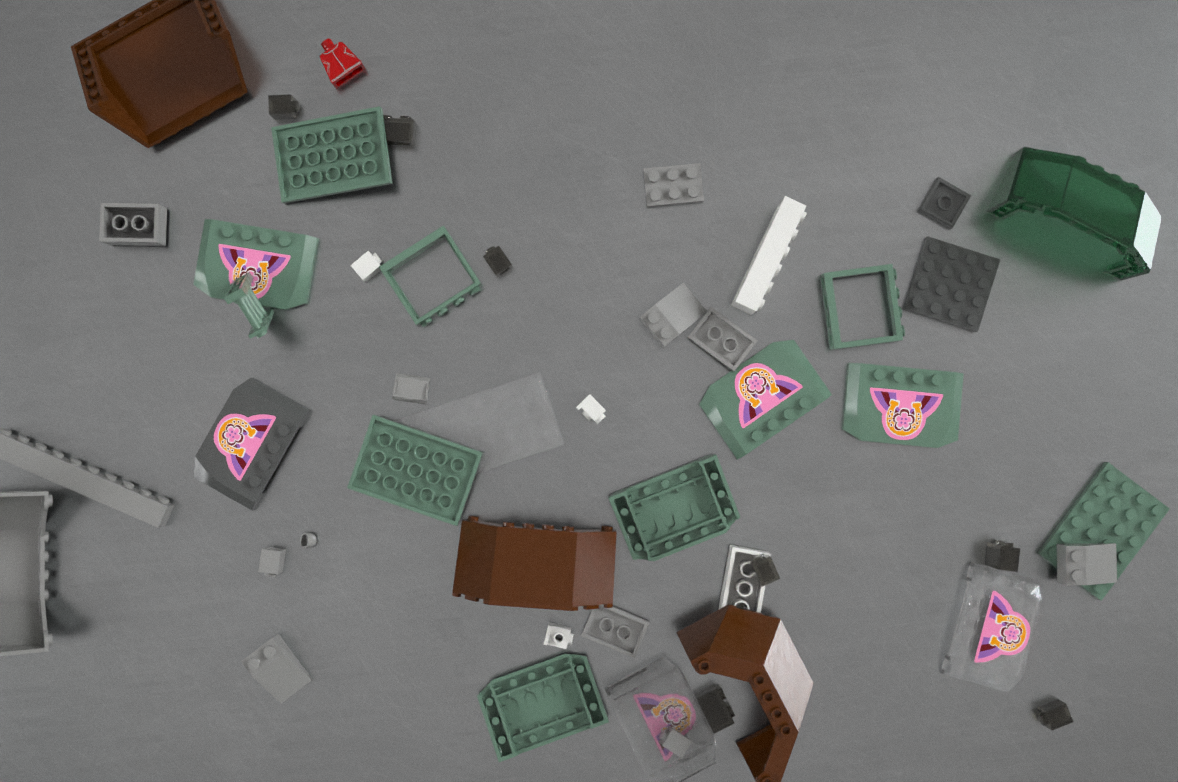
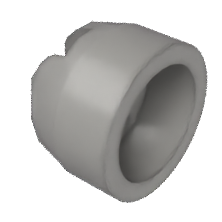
[300,533,317,548]

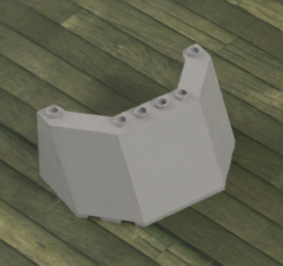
[0,491,53,656]

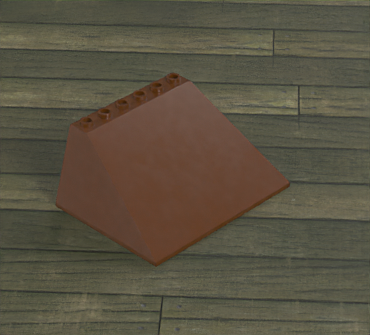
[71,0,248,148]

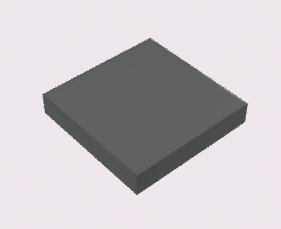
[918,177,971,229]

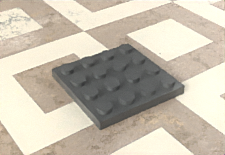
[903,236,1001,332]

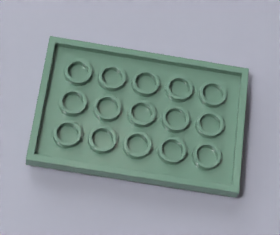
[271,106,393,203]
[347,415,483,526]
[1037,462,1170,601]

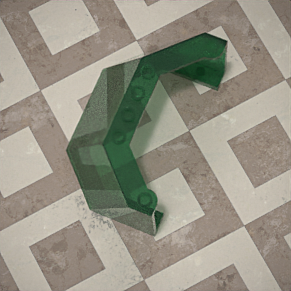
[986,147,1161,281]

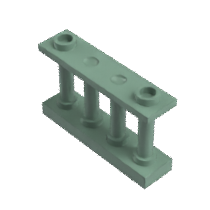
[223,272,274,339]

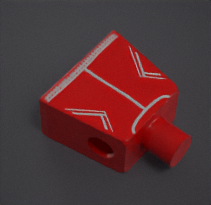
[319,38,366,89]

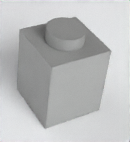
[258,547,286,577]
[659,726,692,759]

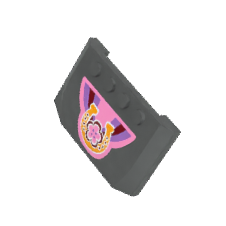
[194,378,311,511]

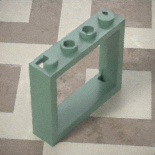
[379,225,483,327]
[820,264,905,350]

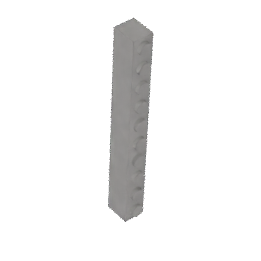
[0,428,174,528]

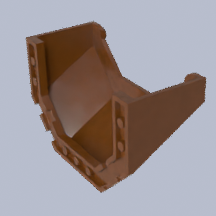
[452,516,617,611]
[676,604,814,782]

